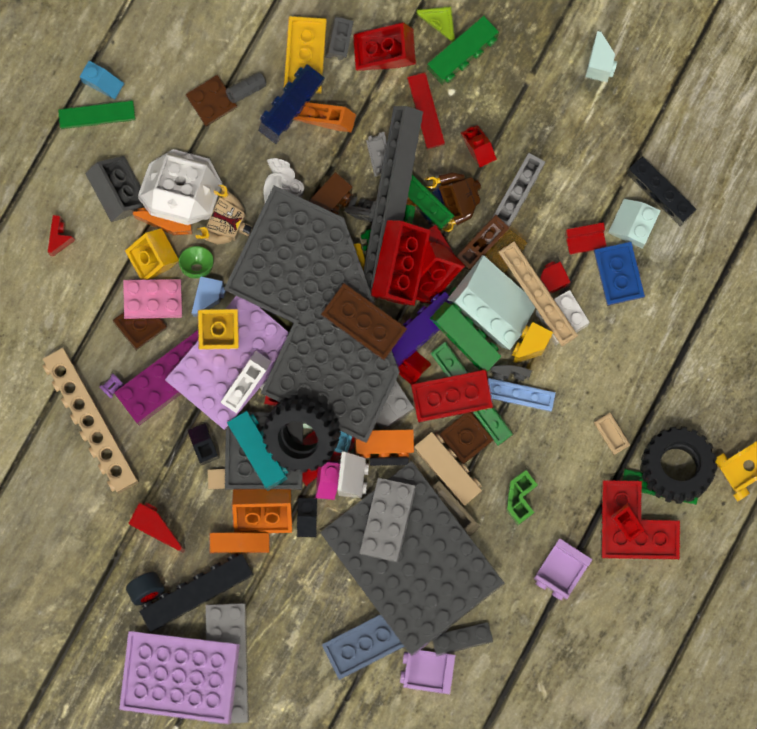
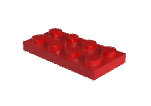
[411,370,494,423]

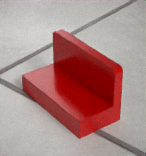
[565,222,606,255]
[398,351,431,385]

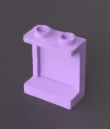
[534,539,592,601]
[400,650,455,694]

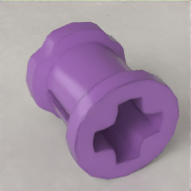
[99,373,124,399]

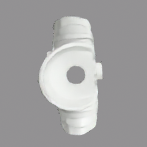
[263,158,304,203]

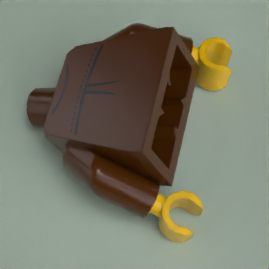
[425,172,481,232]

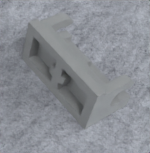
[366,132,387,177]

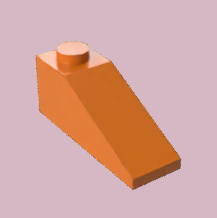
[293,101,356,132]

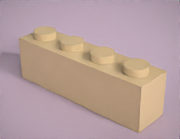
[414,432,482,507]

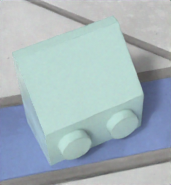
[585,31,617,82]
[608,199,661,249]

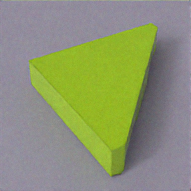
[417,7,455,42]

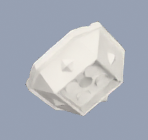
[138,149,222,225]

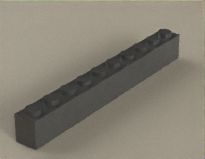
[363,106,423,299]

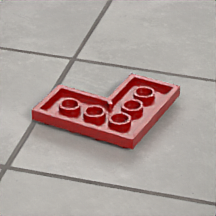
[601,480,680,560]

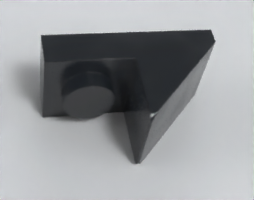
[297,498,317,538]

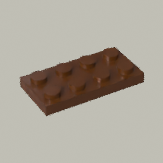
[321,283,407,360]

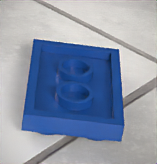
[594,242,645,306]

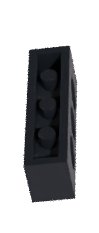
[627,156,697,227]

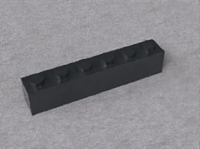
[139,553,254,632]

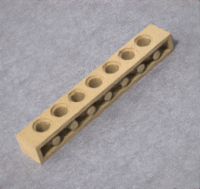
[42,348,139,494]

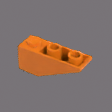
[133,208,193,235]

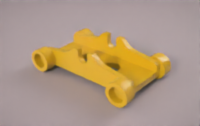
[715,441,757,502]

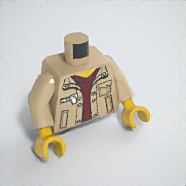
[195,184,253,245]

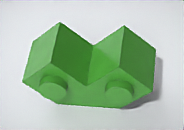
[506,470,538,526]

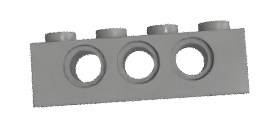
[492,153,545,232]

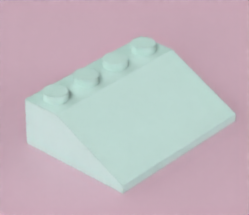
[447,255,535,350]

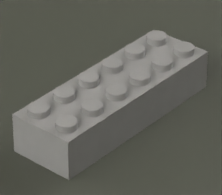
[206,604,249,724]

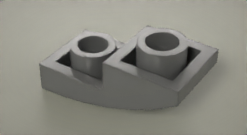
[490,365,532,381]

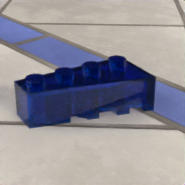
[259,64,325,145]

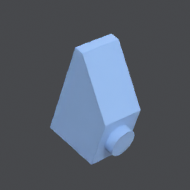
[192,277,226,317]

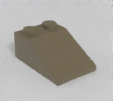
[432,481,481,536]

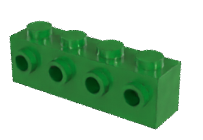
[427,16,499,85]
[429,302,502,372]

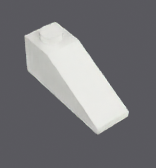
[220,351,272,413]

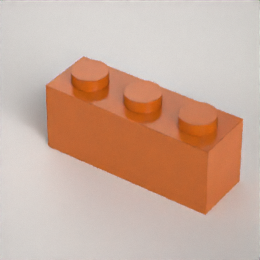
[354,430,414,458]

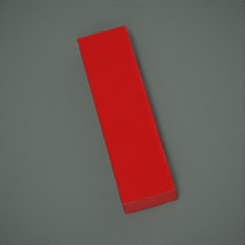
[407,73,445,149]

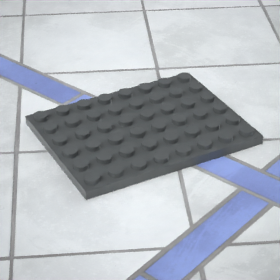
[320,461,505,656]

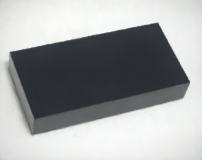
[370,457,409,466]

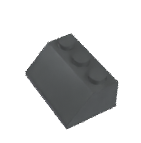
[85,156,145,222]

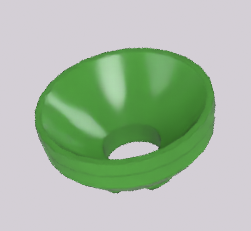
[179,246,214,278]

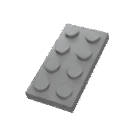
[360,478,416,563]

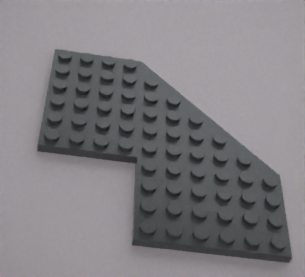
[224,185,400,443]

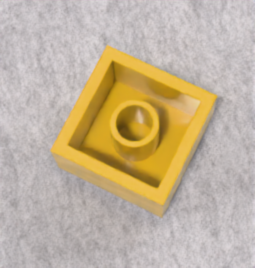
[198,309,238,350]

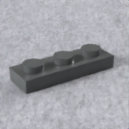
[432,622,493,656]

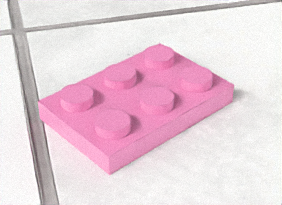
[123,279,182,319]

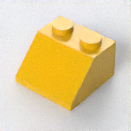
[125,228,179,280]

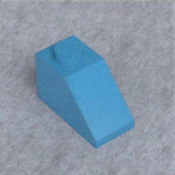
[80,61,124,100]

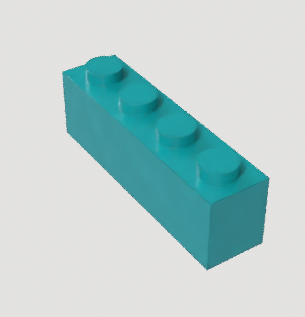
[227,411,288,491]

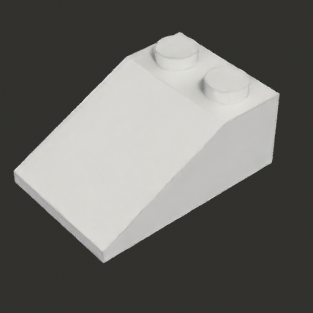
[338,452,369,498]

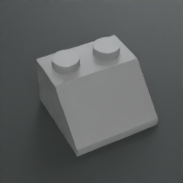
[376,381,414,430]

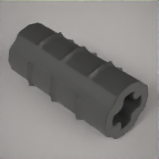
[226,72,266,103]

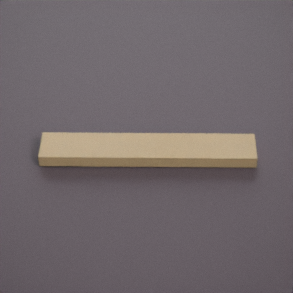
[499,241,578,347]

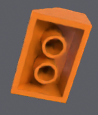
[232,489,292,533]

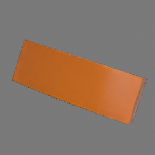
[210,533,270,554]

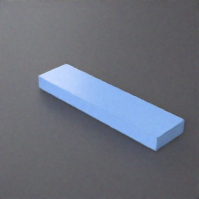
[488,378,556,412]

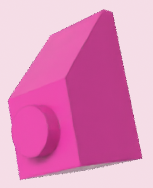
[315,460,341,500]

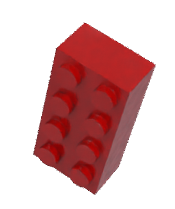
[371,220,431,306]

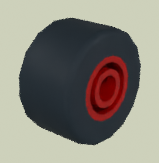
[126,572,165,605]

